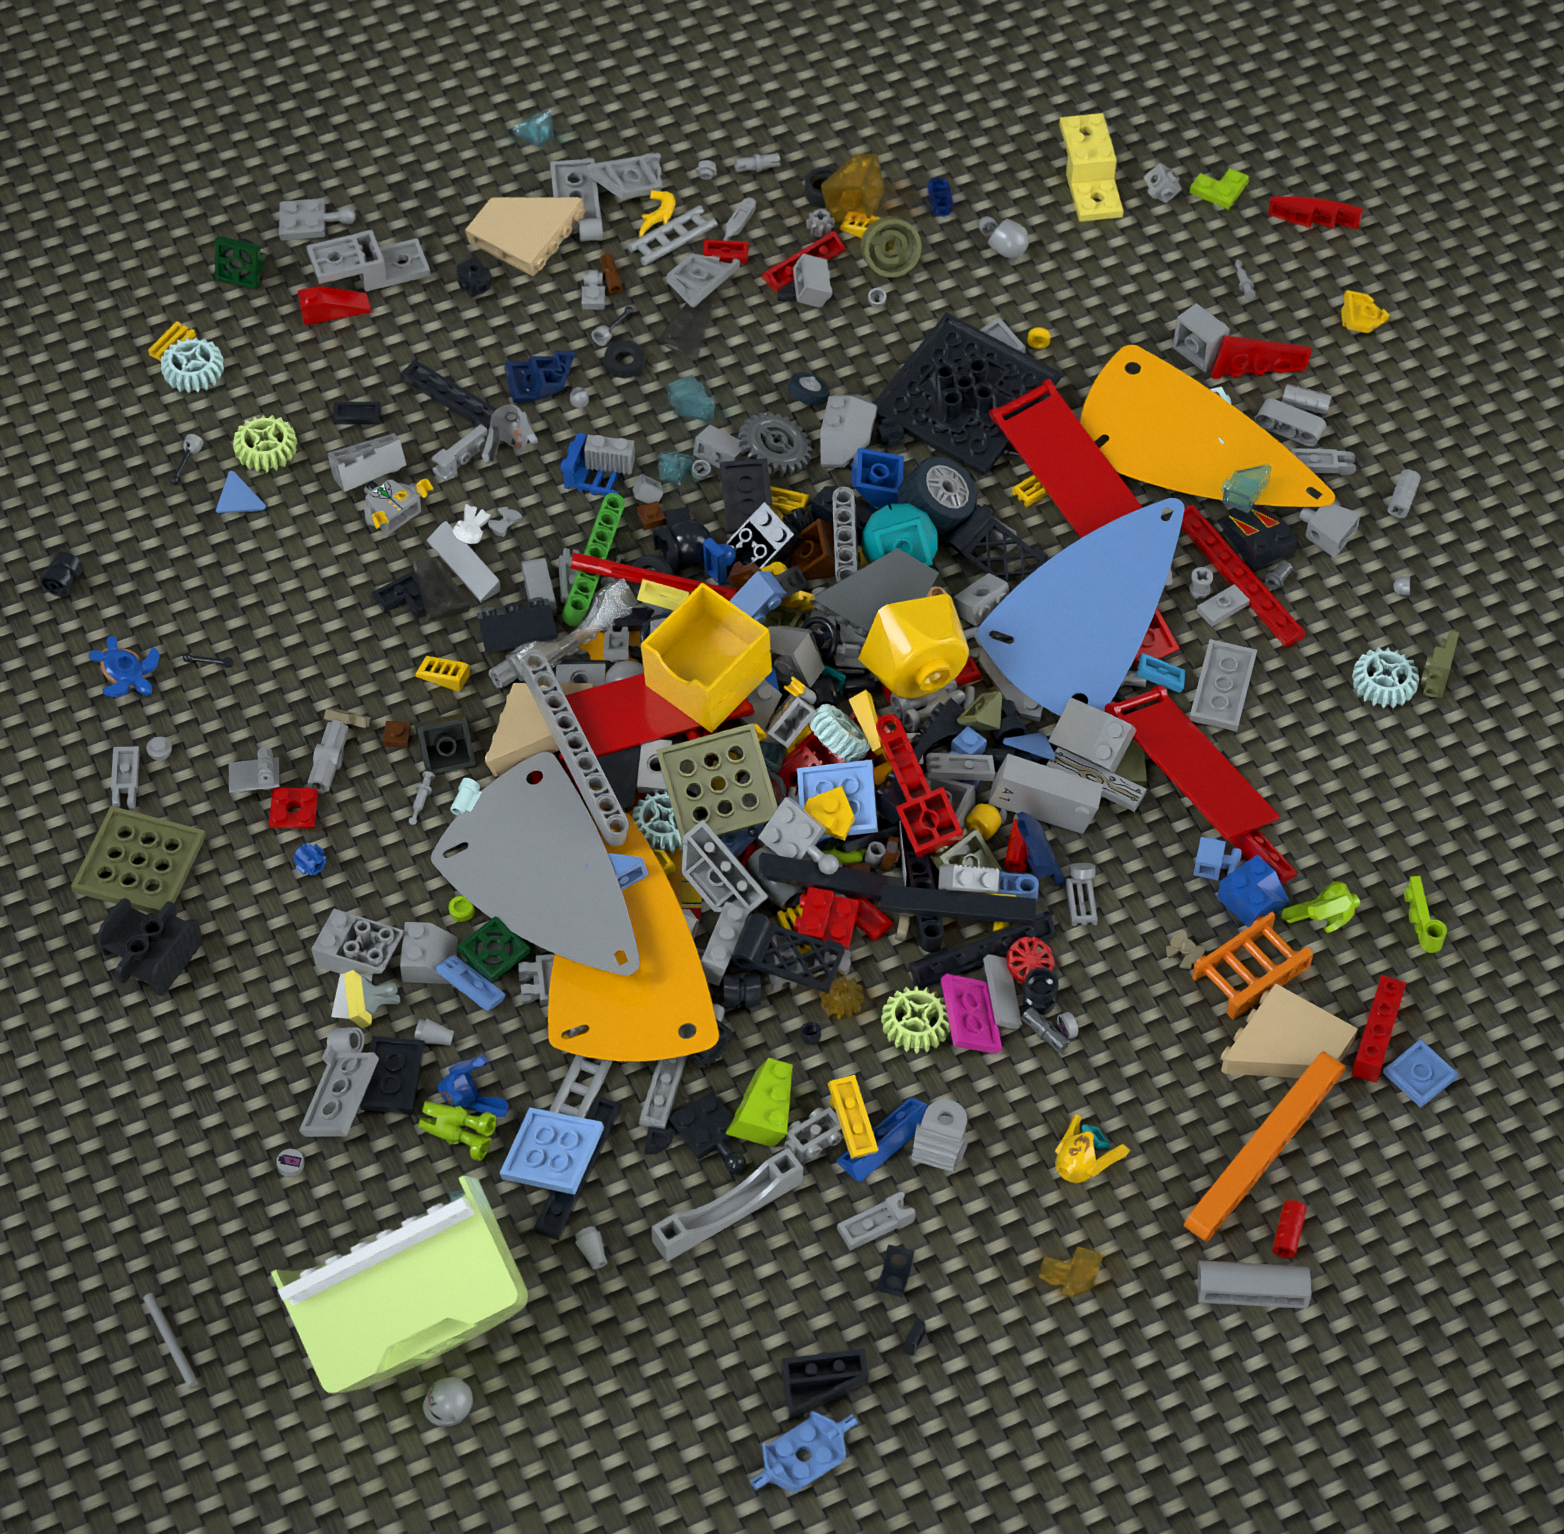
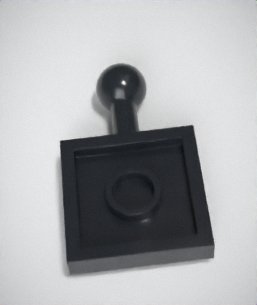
[668,1092,746,1173]

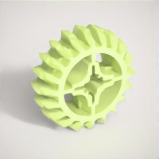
[233,415,297,473]
[881,985,950,1054]

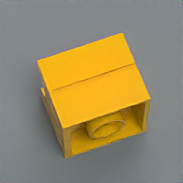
[641,583,772,733]

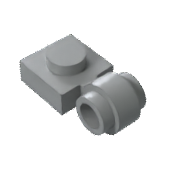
[582,270,605,310]

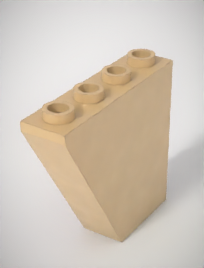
[465,197,585,277]
[485,683,595,777]
[1221,984,1358,1078]

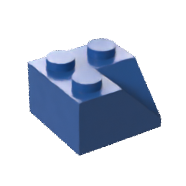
[851,448,904,510]
[1217,854,1289,928]

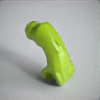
[822,842,866,865]

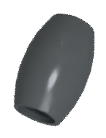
[747,846,805,910]

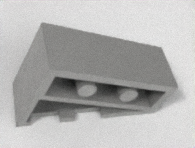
[327,433,406,492]

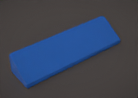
[836,1097,929,1182]

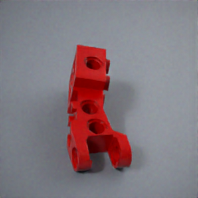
[876,714,964,859]

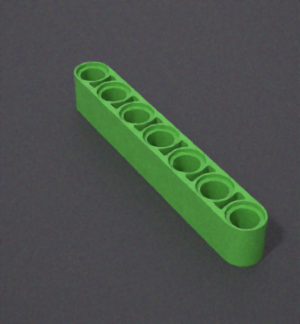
[562,493,625,626]

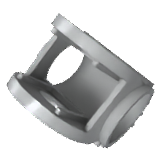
[912,1099,968,1172]

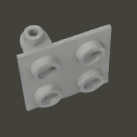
[229,746,280,793]

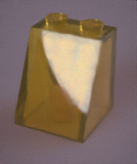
[821,154,885,222]

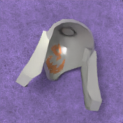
[482,404,538,463]

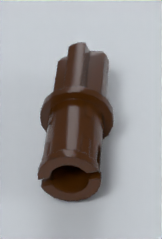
[600,252,623,295]

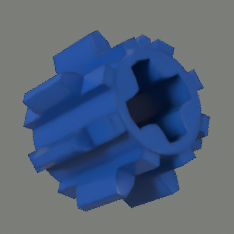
[293,843,327,876]

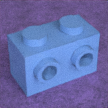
[729,571,787,624]

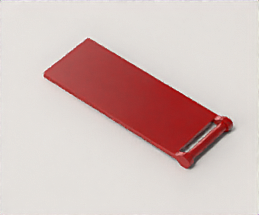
[989,379,1143,539]
[550,673,755,758]
[1105,685,1279,840]

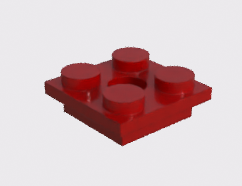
[269,787,318,829]

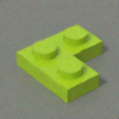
[1189,168,1249,210]

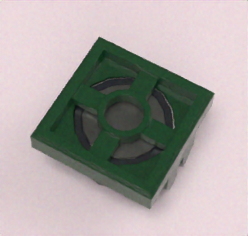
[215,236,266,289]
[457,916,531,982]

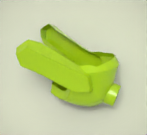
[1280,881,1360,933]

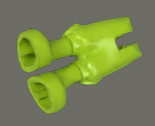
[418,1101,496,1161]

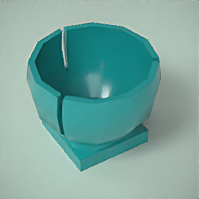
[862,504,938,566]

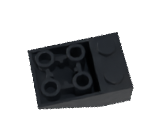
[725,502,805,570]

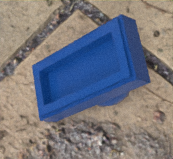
[703,537,736,585]

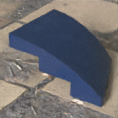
[504,351,575,403]
[1016,812,1065,886]

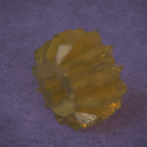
[820,974,864,1019]

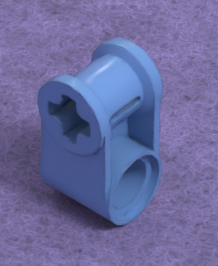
[997,872,1039,902]

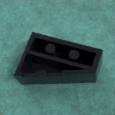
[780,1349,869,1421]

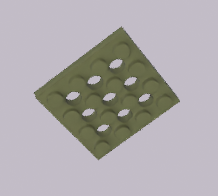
[656,723,778,845]
[71,806,206,915]

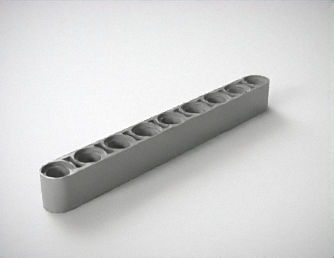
[522,650,629,847]

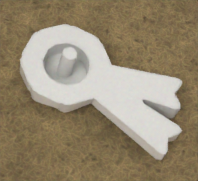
[453,504,491,544]

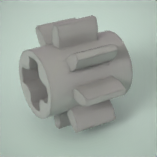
[806,209,834,237]

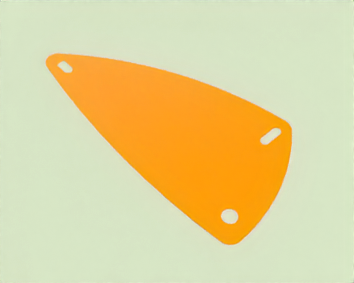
[1080,345,1335,507]
[548,813,719,1061]

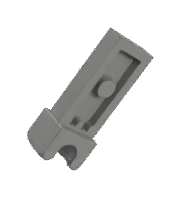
[432,424,488,481]
[837,1192,915,1250]

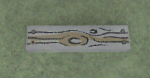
[1046,747,1147,812]

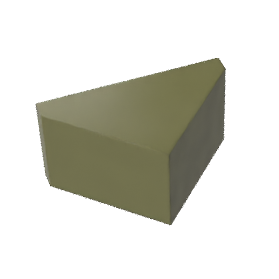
[957,691,1002,732]

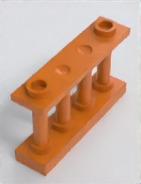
[1192,912,1314,1020]

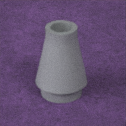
[414,1018,454,1046]
[575,1226,608,1269]

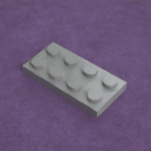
[1189,639,1257,731]

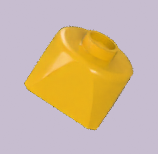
[858,594,969,699]

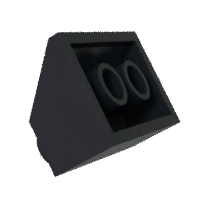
[811,486,879,547]
[477,597,558,654]

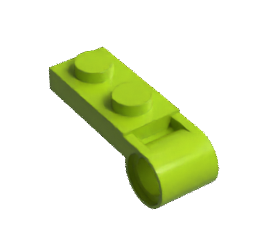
[1404,876,1447,953]

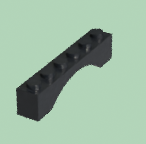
[875,697,966,824]

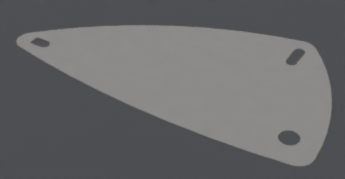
[431,751,640,975]

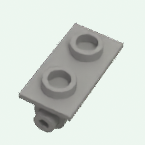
[836,642,867,669]

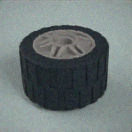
[897,457,977,537]

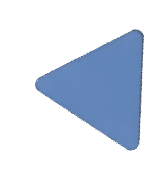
[216,471,266,513]
[1003,733,1055,761]

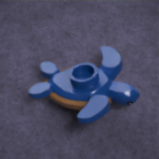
[89,636,159,697]

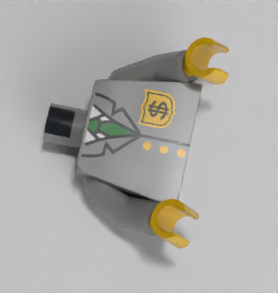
[364,479,433,536]
[754,676,817,748]

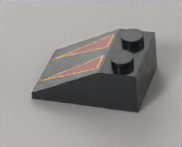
[1218,505,1298,573]

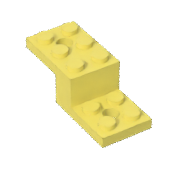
[1059,113,1123,222]

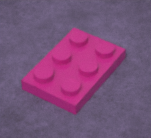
[941,974,1002,1054]

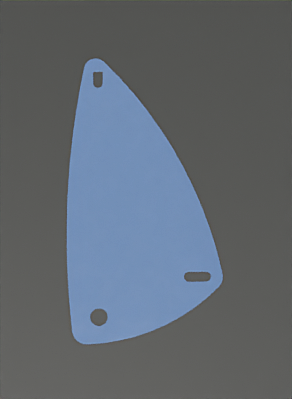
[977,498,1185,716]

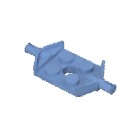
[750,1411,858,1493]

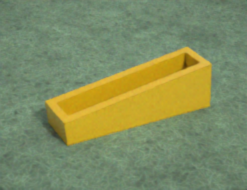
[848,690,884,756]

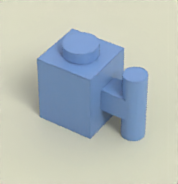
[949,726,987,755]
[1193,837,1242,880]

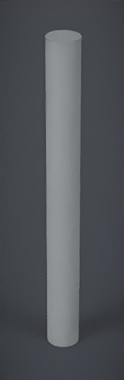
[143,1293,198,1388]

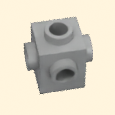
[1144,163,1182,203]

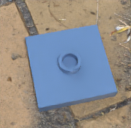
[1383,1039,1458,1108]

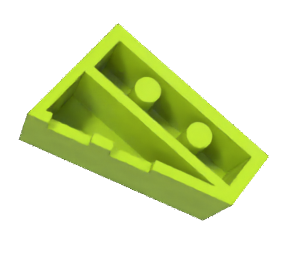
[725,1058,793,1148]

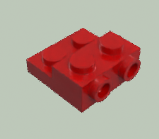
[1132,607,1180,670]
[794,887,860,951]

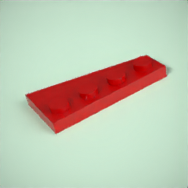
[1211,335,1312,379]

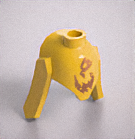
[1055,1113,1130,1183]

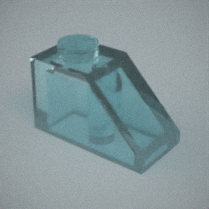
[1221,464,1271,513]

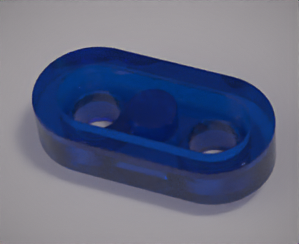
[927,178,953,216]

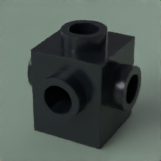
[456,257,492,298]

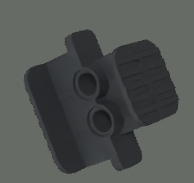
[98,898,202,996]

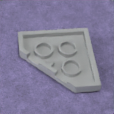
[979,647,1044,722]

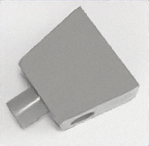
[1299,504,1361,558]

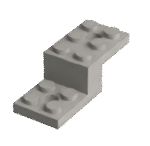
[306,230,431,292]

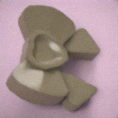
[1166,930,1206,969]

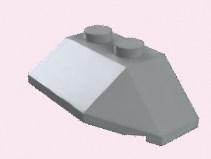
[820,394,877,467]
[682,820,768,914]

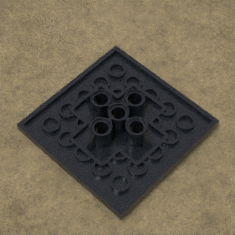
[873,312,1062,476]

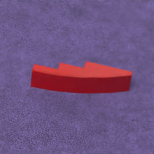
[1268,196,1363,230]

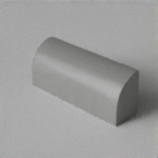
[1198,1260,1311,1309]

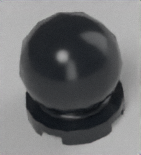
[653,520,711,572]

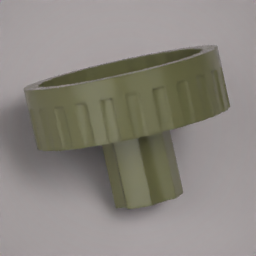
[861,216,922,277]

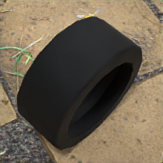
[804,166,847,208]

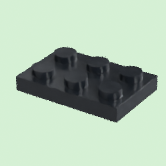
[720,458,772,533]
[360,1036,425,1114]

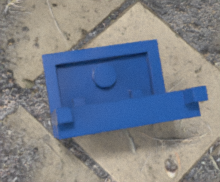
[560,433,619,498]

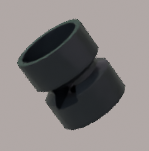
[40,551,84,597]
[992,700,1027,745]
[1022,968,1059,1015]
[723,974,761,1009]

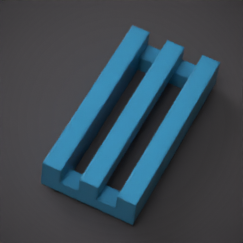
[1136,653,1186,693]

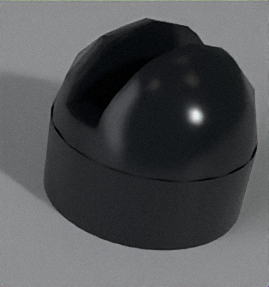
[800,1022,821,1045]

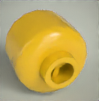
[965,804,1002,841]

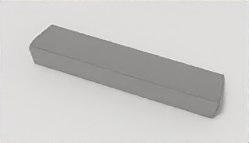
[427,521,501,602]

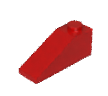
[297,286,371,325]

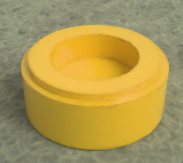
[1027,328,1051,349]

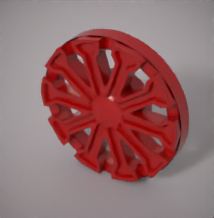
[1006,937,1054,984]

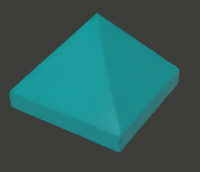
[822,665,846,695]
[1082,1124,1111,1150]

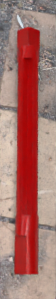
[570,552,739,601]

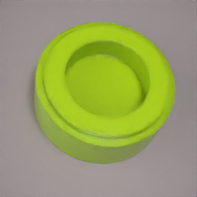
[449,896,475,922]

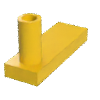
[828,1075,878,1159]

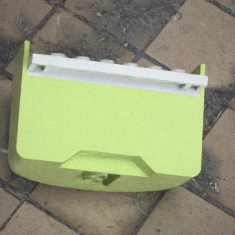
[271,1176,528,1393]

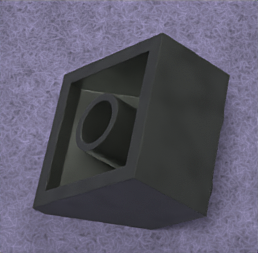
[414,713,476,774]

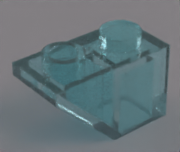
[668,374,716,422]

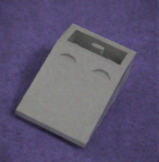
[311,909,404,973]

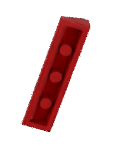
[761,231,847,292]
[1229,829,1298,885]

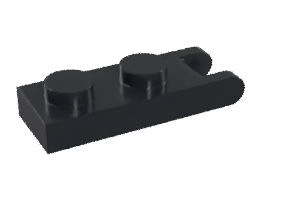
[830,818,899,852]

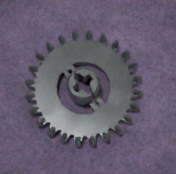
[738,412,813,477]

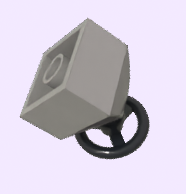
[768,616,838,688]

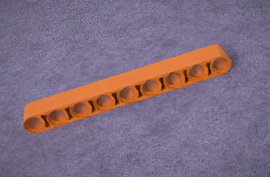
[1184,1051,1346,1242]

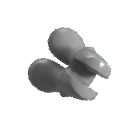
[890,680,966,732]

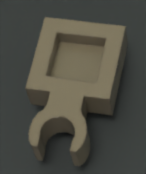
[324,708,371,728]

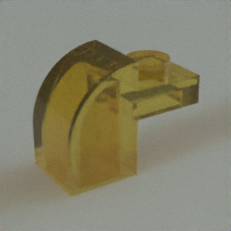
[1039,1246,1103,1297]

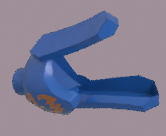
[438,1054,508,1117]

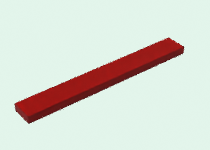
[1181,504,1306,648]

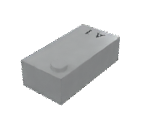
[988,754,1103,834]

